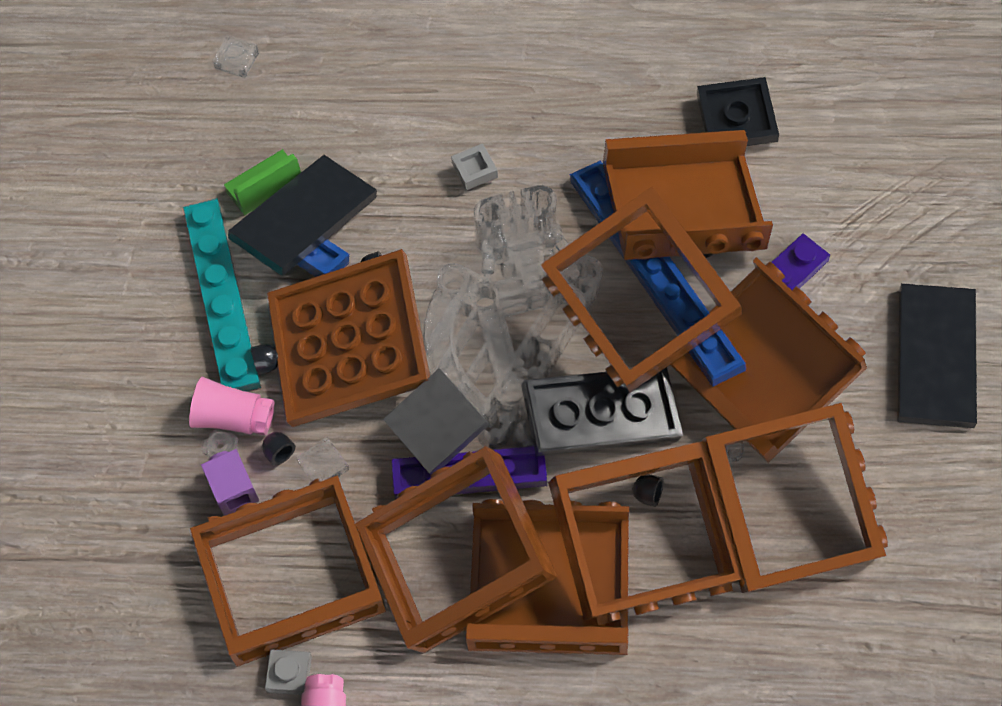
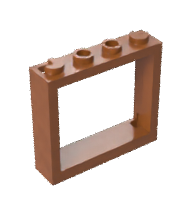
[540,186,742,392]
[702,403,888,593]
[548,441,744,625]
[355,446,558,653]
[190,475,386,667]

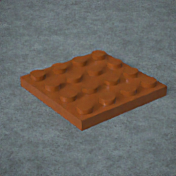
[267,249,430,427]

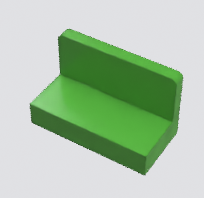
[224,149,301,216]

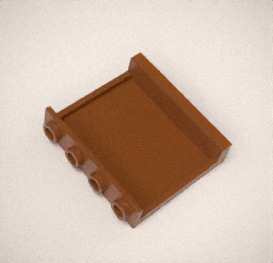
[603,130,773,260]
[668,257,867,463]
[466,499,629,655]

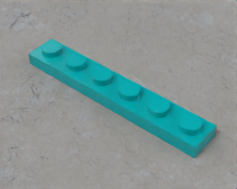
[183,198,261,392]

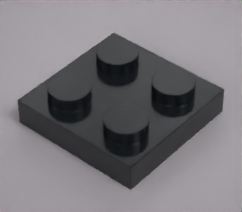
[697,77,779,146]

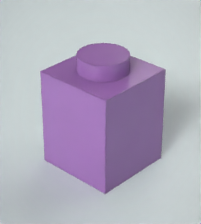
[201,449,259,516]

